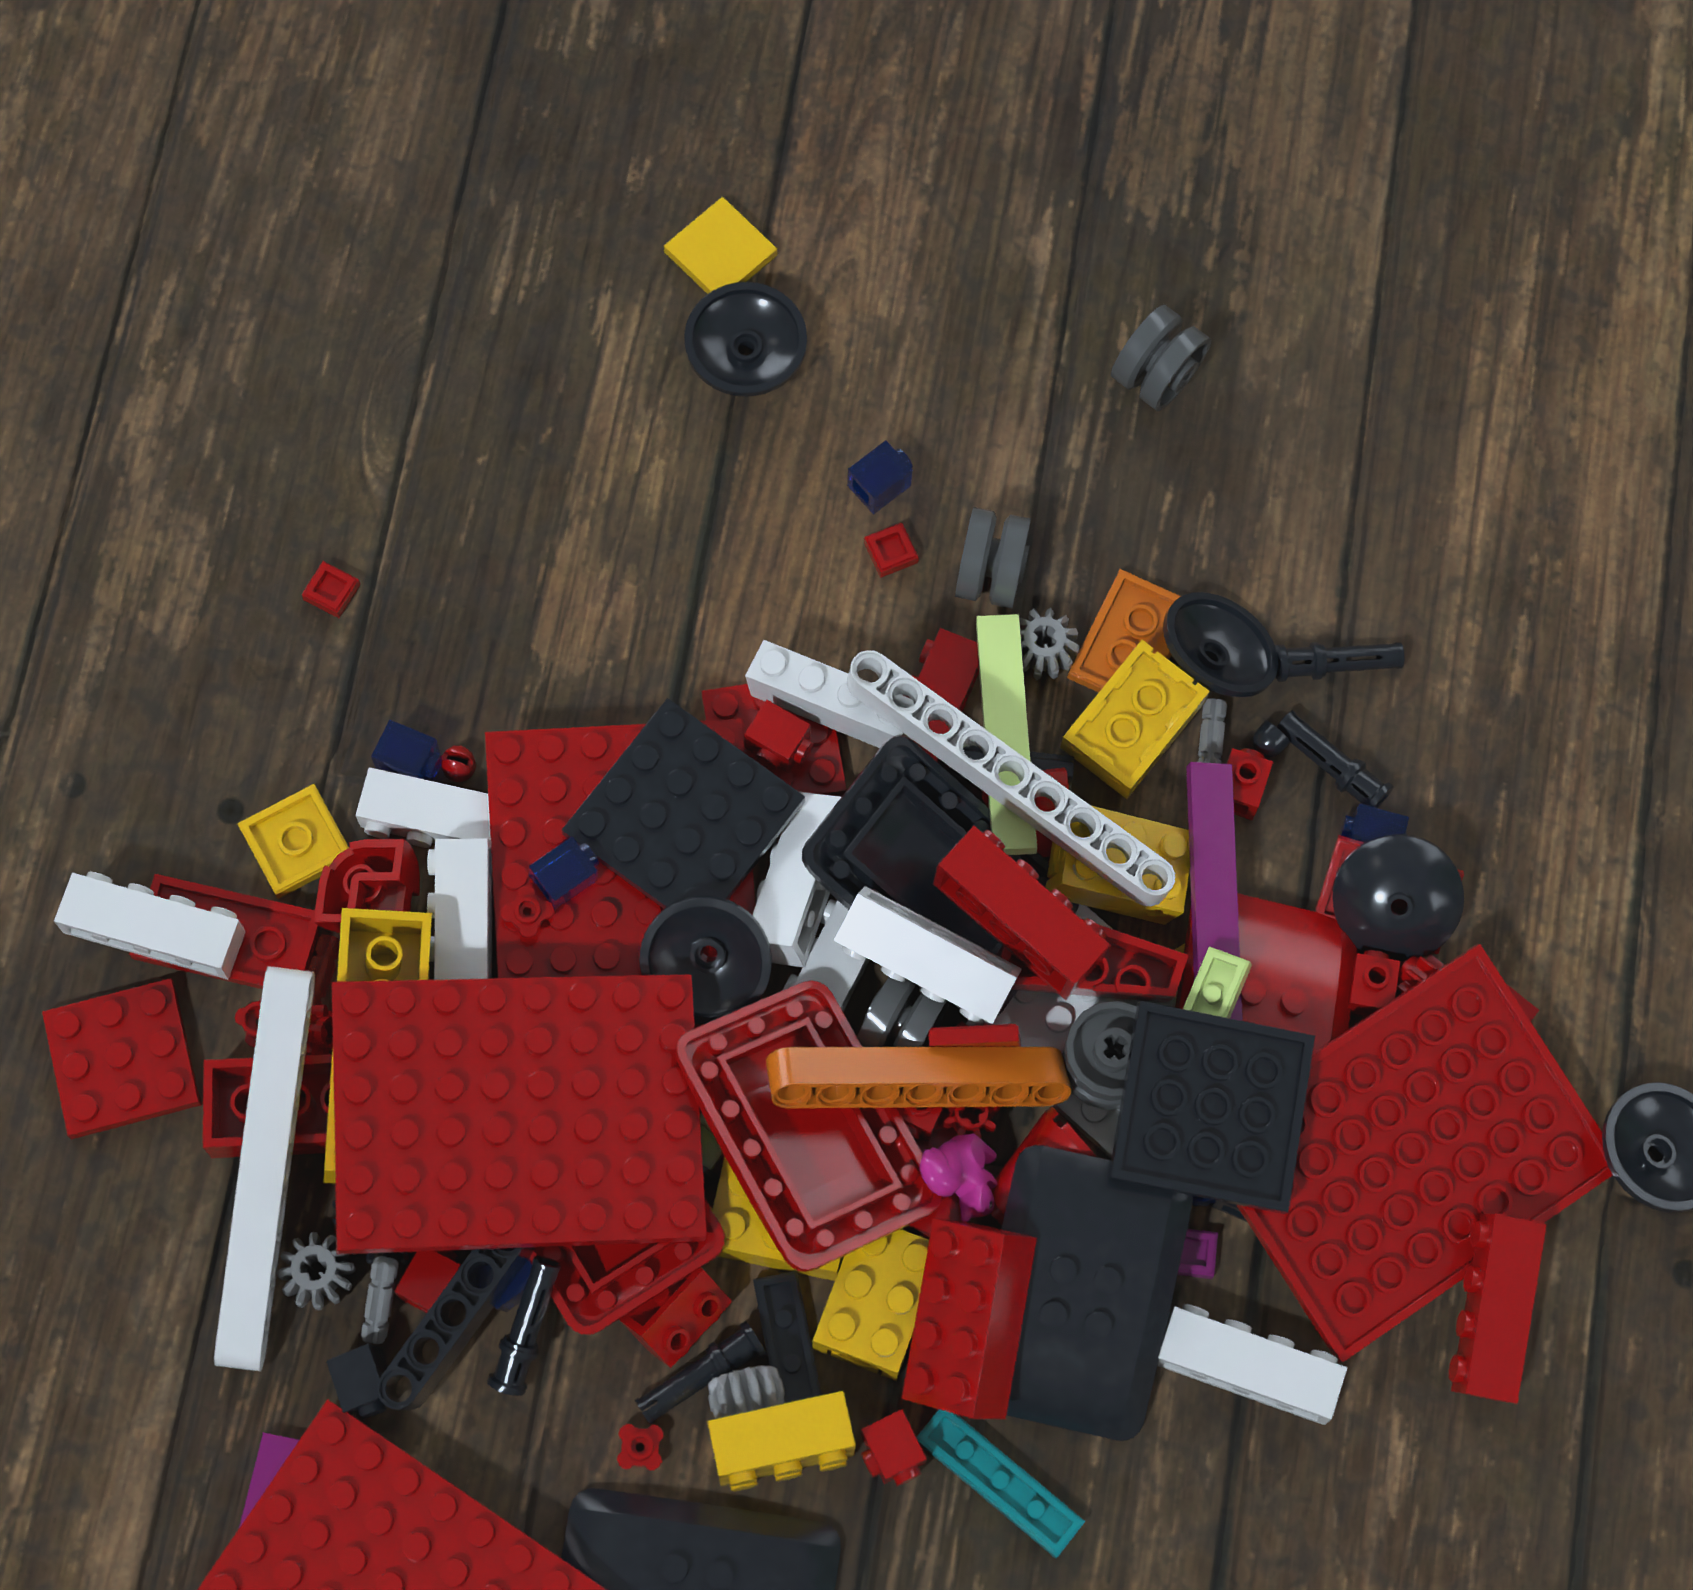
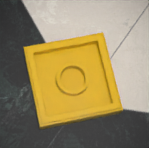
[664,197,777,294]
[237,784,349,899]

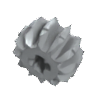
[1019,608,1079,681]
[277,1232,356,1310]
[708,1365,785,1419]

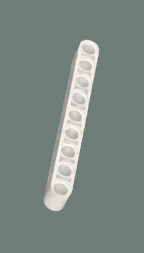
[847,650,1175,906]
[214,966,315,1371]

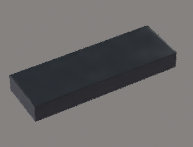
[753,1271,822,1404]

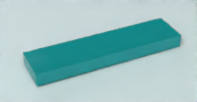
[916,1409,1086,1559]

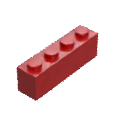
[878,628,980,764]
[1449,1213,1547,1404]

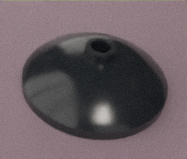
[684,282,807,397]
[1163,592,1279,697]
[1332,834,1464,961]
[639,895,772,1025]
[1602,1083,1693,1213]

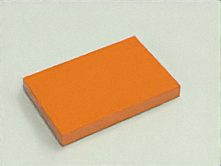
[1067,569,1181,693]

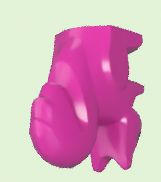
[920,1134,997,1222]

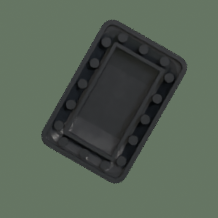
[802,736,1079,1016]
[1001,1145,1193,1441]
[561,1488,841,1590]

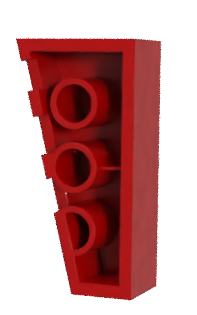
[1000,919,1189,1003]

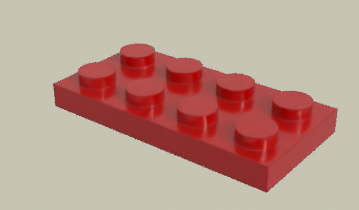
[129,874,321,989]

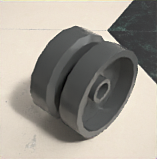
[1110,304,1212,412]
[955,507,1031,609]
[857,977,950,1047]
[1062,1001,1137,1110]

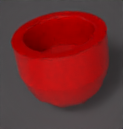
[441,745,476,782]

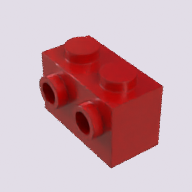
[620,1267,732,1368]

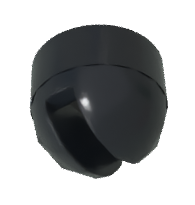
[1253,720,1290,757]

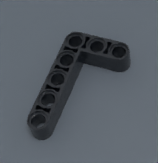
[377,1247,535,1410]

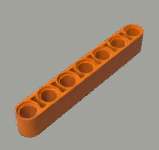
[766,1047,1071,1108]

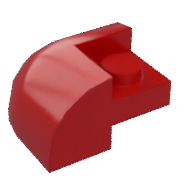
[313,839,420,933]

